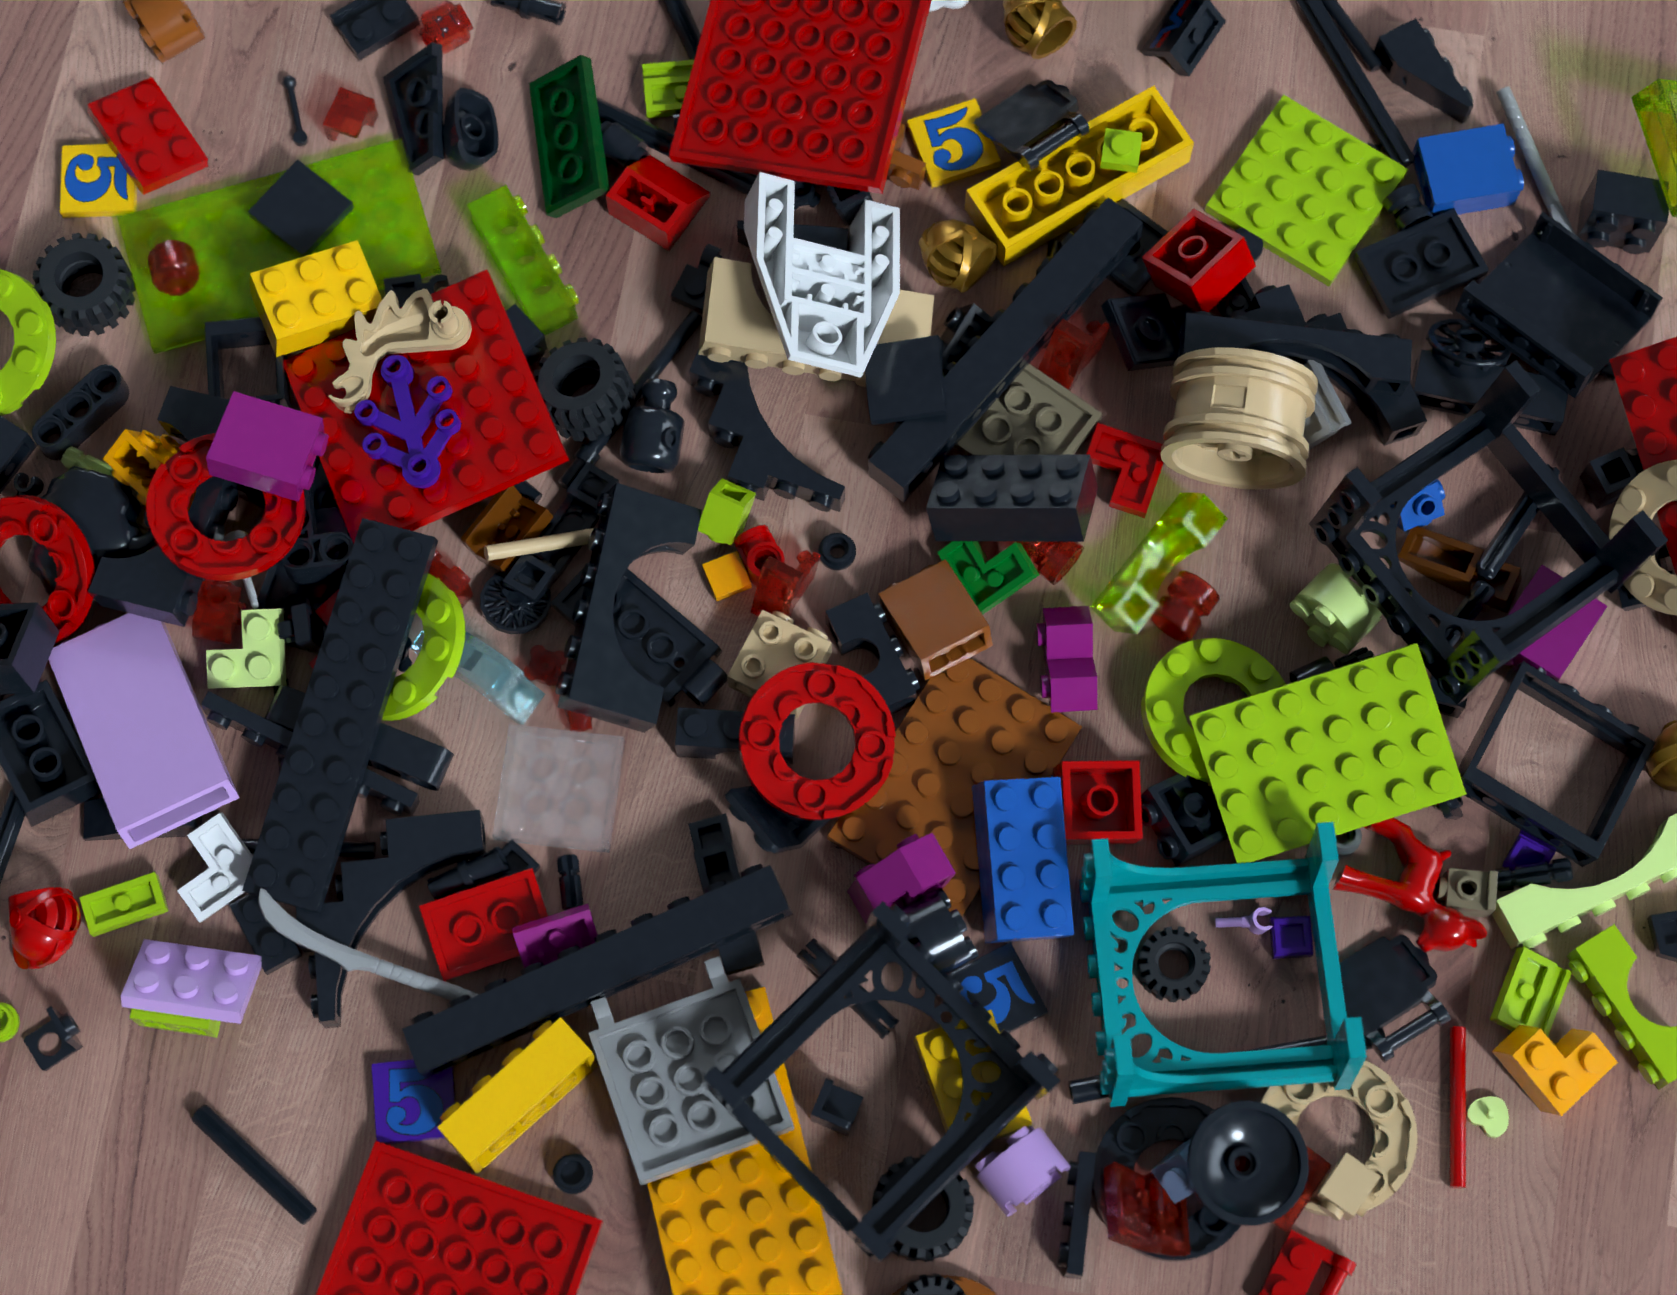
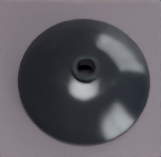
[1187,1101,1309,1226]

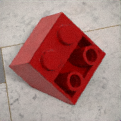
[606,155,711,251]

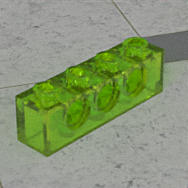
[467,185,580,336]

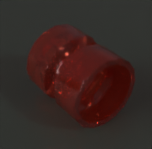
[1016,541,1084,585]
[1149,570,1220,643]

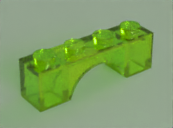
[1090,492,1228,634]

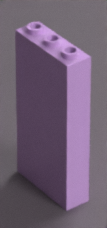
[49,613,239,849]

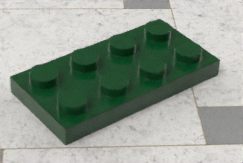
[529,54,609,218]

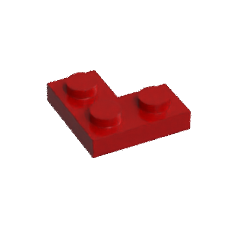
[1087,423,1164,518]

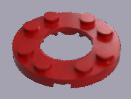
[146,433,306,581]
[0,495,95,644]
[738,662,896,820]

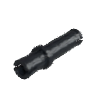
[797,938,900,1039]

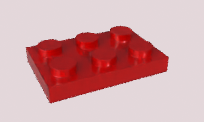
[87,77,208,195]
[419,868,548,981]

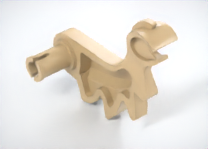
[328,289,472,414]

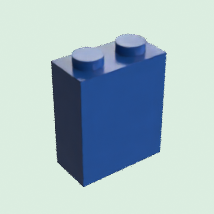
[1412,123,1524,217]

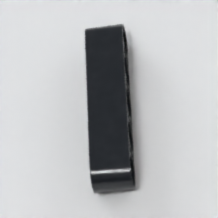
[265,685,454,791]

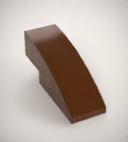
[1398,526,1522,613]

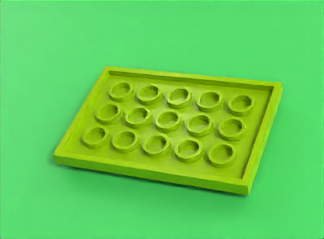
[1189,643,1466,863]

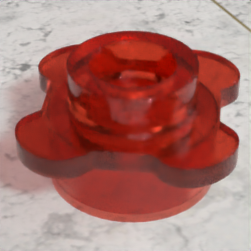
[523,645,567,687]

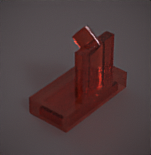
[1038,319,1110,391]
[750,550,821,618]

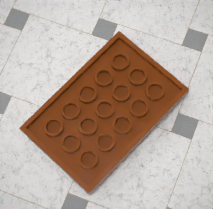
[827,658,1082,917]

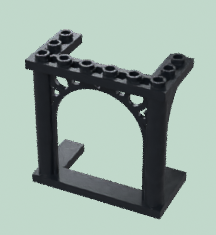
[1309,360,1668,705]
[703,901,1060,1263]

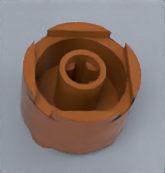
[122,0,206,63]

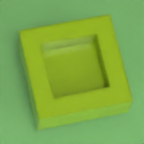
[1100,128,1143,173]

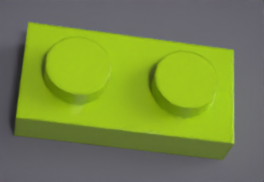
[79,872,169,937]

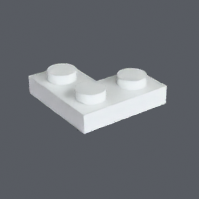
[177,812,253,923]

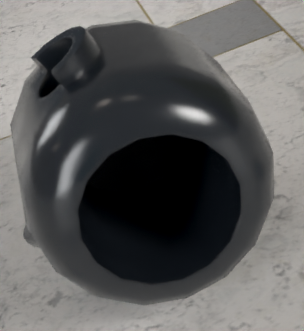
[620,378,685,473]

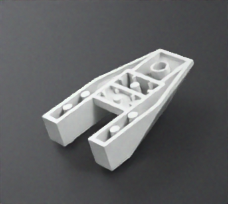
[744,172,900,377]

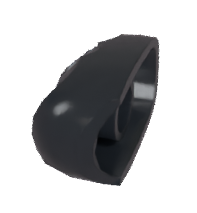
[443,88,499,171]

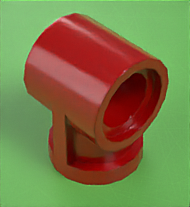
[734,525,786,590]

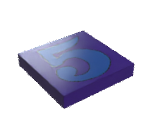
[371,1059,456,1144]

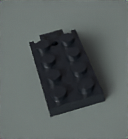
[551,561,728,708]

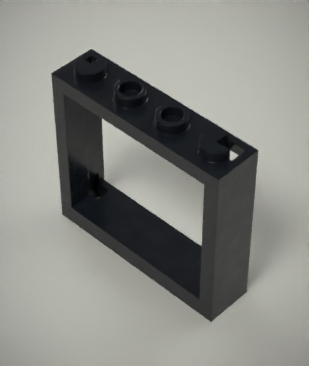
[1458,661,1656,867]

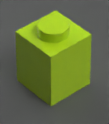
[698,478,756,545]

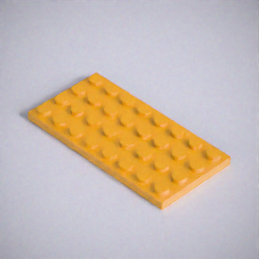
[647,987,843,1295]

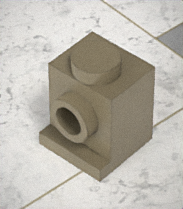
[1435,868,1498,918]

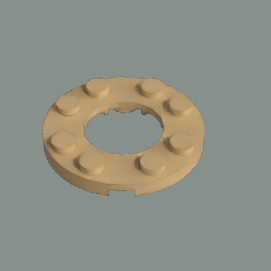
[1609,460,1677,615]
[1261,1060,1417,1216]

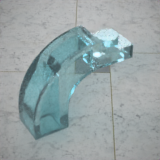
[409,630,545,725]

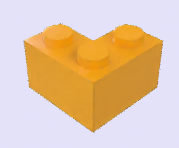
[1492,1025,1618,1116]

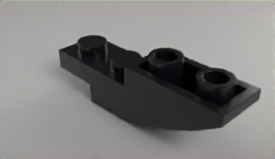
[688,813,765,976]

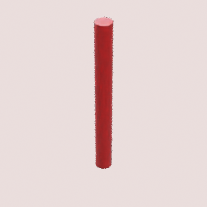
[1450,1026,1466,1189]

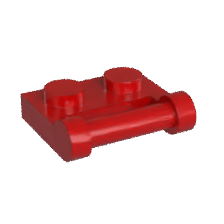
[1258,1230,1357,1295]

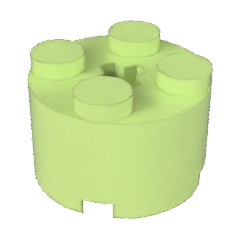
[1290,563,1383,654]

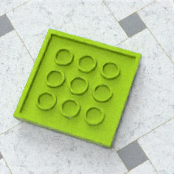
[1205,95,1408,287]

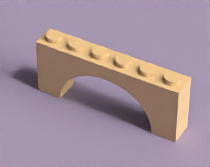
[698,257,934,387]

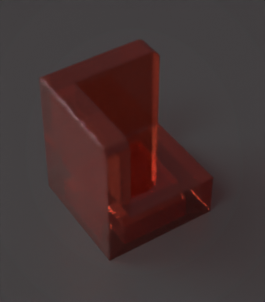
[322,87,379,142]

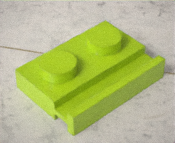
[642,59,694,118]
[1489,947,1572,1037]

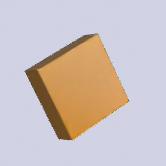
[702,551,752,602]

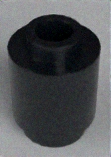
[601,120,648,171]

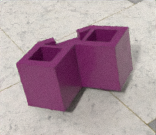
[1036,606,1098,713]
[847,833,956,924]

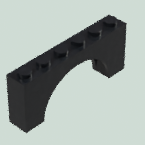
[88,386,240,627]
[556,483,702,733]

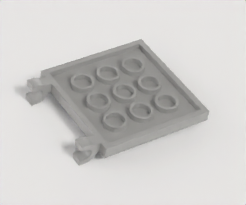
[588,956,795,1186]

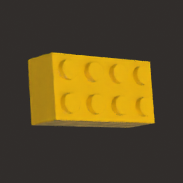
[437,1017,598,1175]

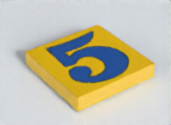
[907,98,1001,189]
[60,144,137,218]

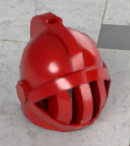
[8,887,81,969]

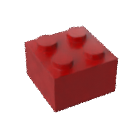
[1142,208,1256,312]
[1053,760,1143,845]

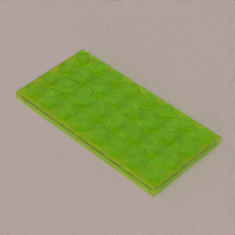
[117,138,442,354]

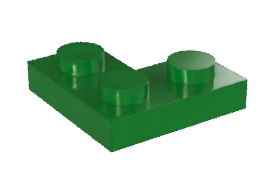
[937,541,1040,615]

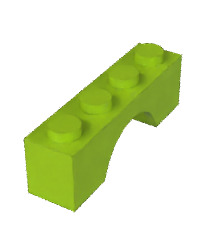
[1567,924,1677,1090]

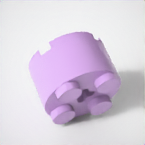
[975,1126,1071,1217]

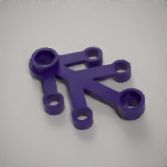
[354,355,461,488]

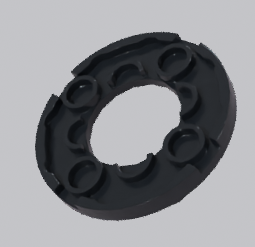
[1092,1097,1246,1262]

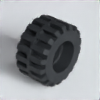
[33,233,136,336]
[533,337,636,442]
[872,1154,974,1262]

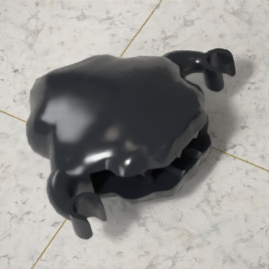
[13,466,157,596]

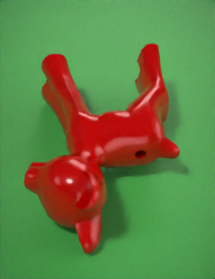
[1333,818,1487,953]

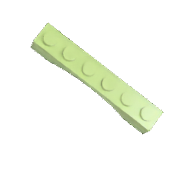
[1492,813,1677,950]

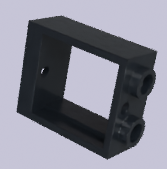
[205,317,291,408]

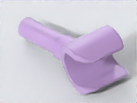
[1215,907,1273,935]

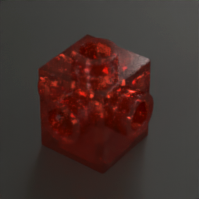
[192,580,247,644]

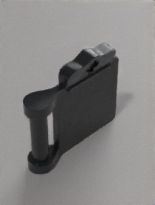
[974,80,1090,171]
[1339,935,1451,1063]

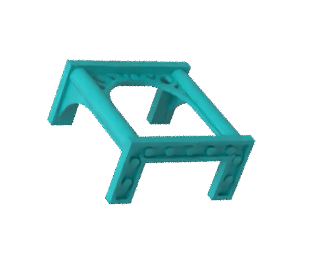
[1079,822,1367,1107]

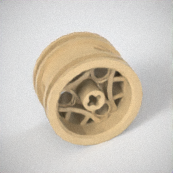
[1160,347,1318,490]

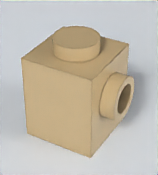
[1314,1153,1381,1221]

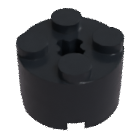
[901,887,979,975]

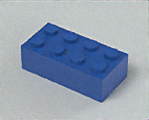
[972,777,1074,943]

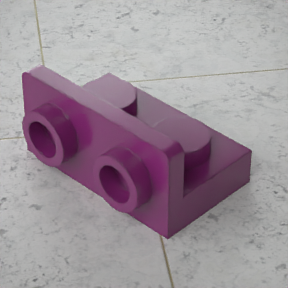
[512,903,598,968]

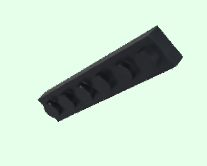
[201,691,420,816]

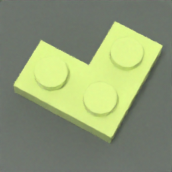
[206,608,287,689]

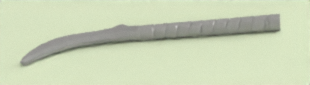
[1497,87,1576,235]
[258,888,479,1000]

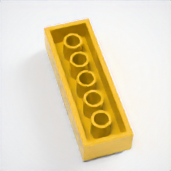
[965,85,1194,267]

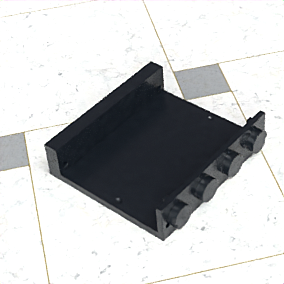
[1455,212,1663,398]

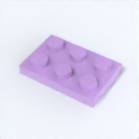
[121,939,261,1024]

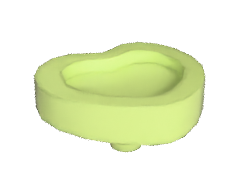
[1466,1096,1509,1138]

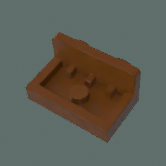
[461,486,554,575]

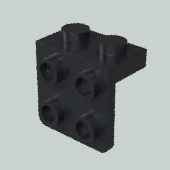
[725,761,831,854]

